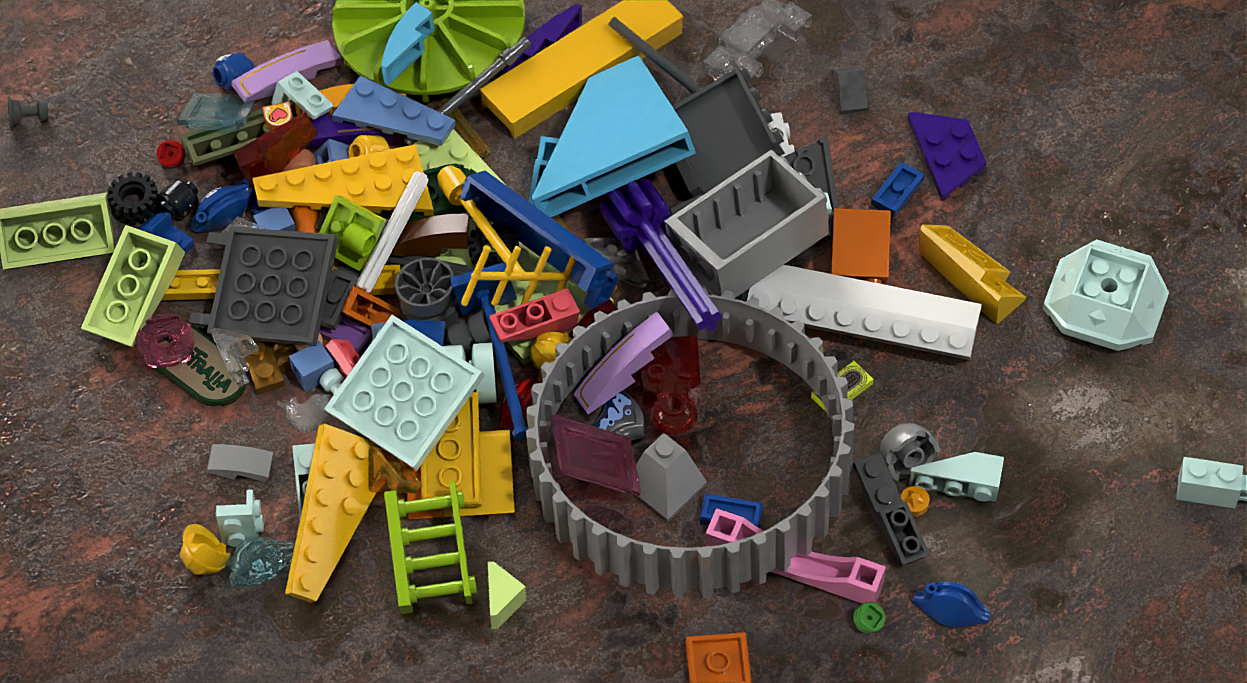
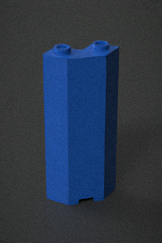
[460,170,618,309]

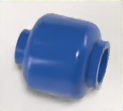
[212,52,255,91]

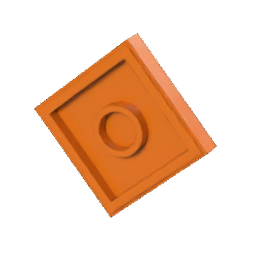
[686,632,752,683]

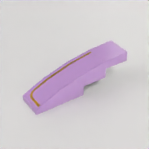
[231,40,342,102]
[574,312,674,415]

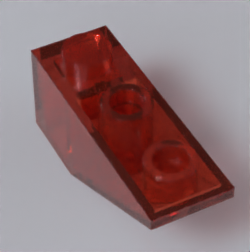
[233,112,319,188]

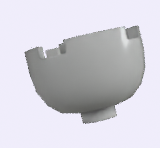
[879,423,940,481]

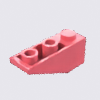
[489,288,580,342]

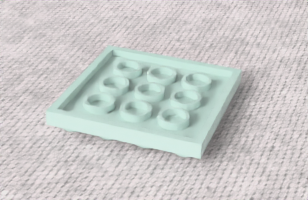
[324,315,485,471]

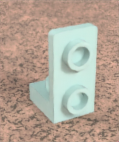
[271,71,333,119]

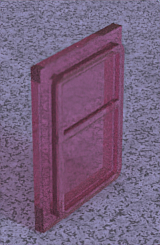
[550,414,641,496]

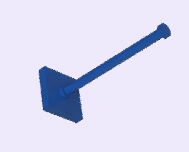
[450,262,528,440]

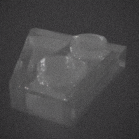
[582,237,650,287]

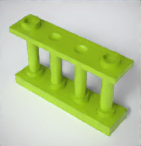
[384,481,477,614]

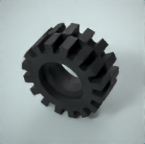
[107,172,159,225]
[468,220,519,268]

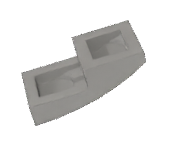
[206,444,273,482]

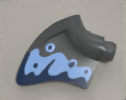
[590,390,646,453]

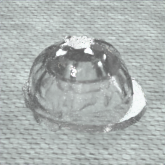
[277,394,332,434]

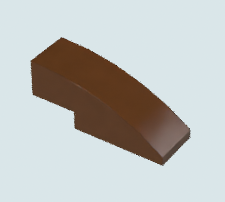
[390,213,470,257]

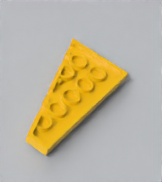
[253,144,434,216]
[285,424,396,603]

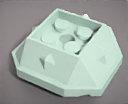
[1043,239,1169,351]

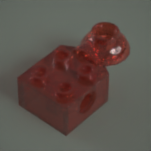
[641,336,701,435]

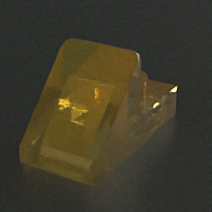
[369,445,422,494]

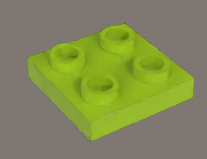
[319,195,386,271]

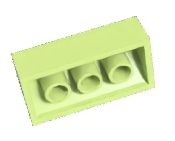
[0,193,115,269]

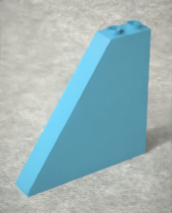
[532,55,696,218]

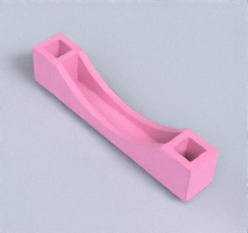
[706,508,886,604]

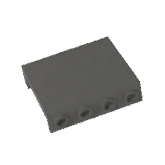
[672,59,785,197]

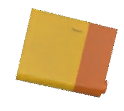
[406,430,515,520]

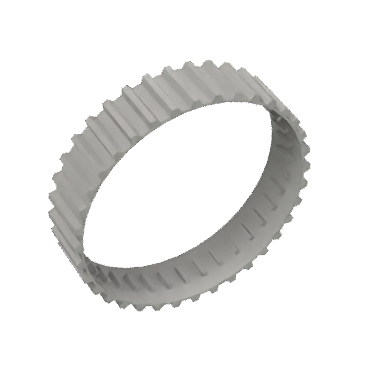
[526,288,854,598]

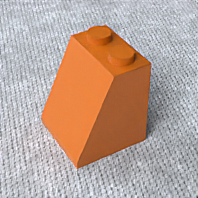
[831,208,891,284]

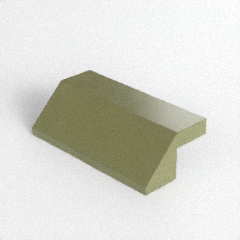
[180,109,300,166]

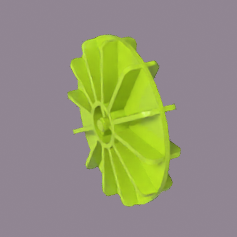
[333,0,525,102]

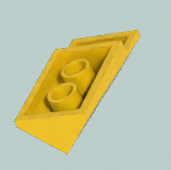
[919,224,1026,325]

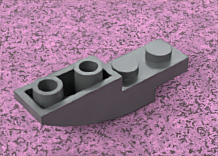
[853,452,930,566]

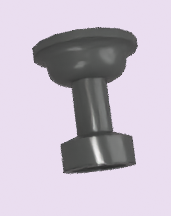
[7,96,48,129]

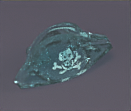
[226,537,295,587]

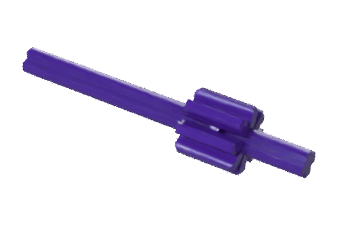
[600,178,722,332]

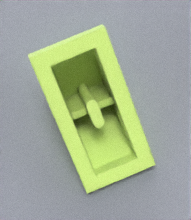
[488,562,526,629]

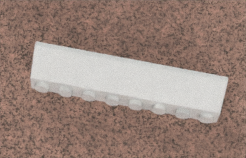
[747,265,982,360]

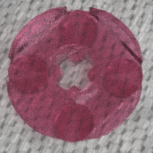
[136,313,195,368]

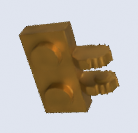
[239,340,295,395]

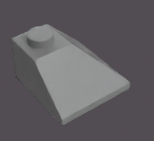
[624,433,707,522]

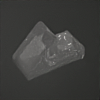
[210,328,259,387]

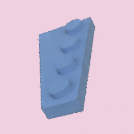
[332,76,455,146]

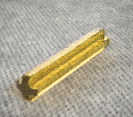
[438,98,491,161]

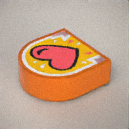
[262,102,293,132]

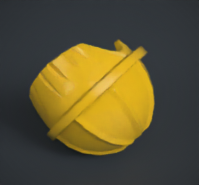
[530,331,572,383]
[180,524,230,575]

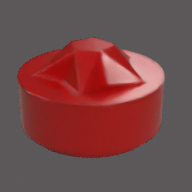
[156,140,186,169]

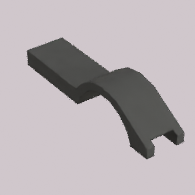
[321,218,389,331]

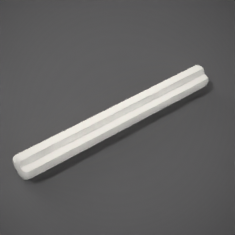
[356,171,428,293]

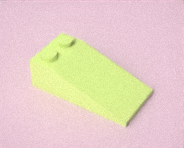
[81,225,185,347]

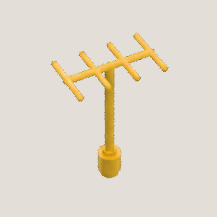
[437,166,577,306]

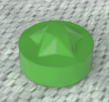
[853,602,885,634]

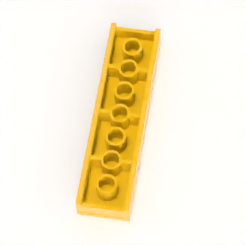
[480,0,683,139]

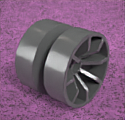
[395,258,461,330]

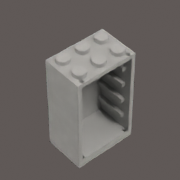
[665,150,829,298]

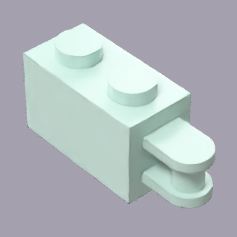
[1176,457,1247,508]

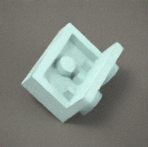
[216,490,264,547]

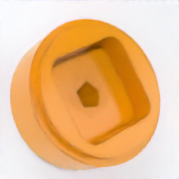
[901,486,930,517]

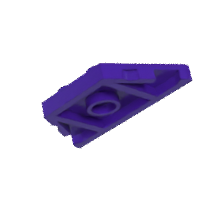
[907,112,986,201]

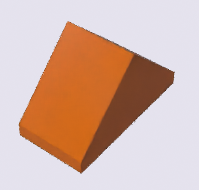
[341,286,401,329]

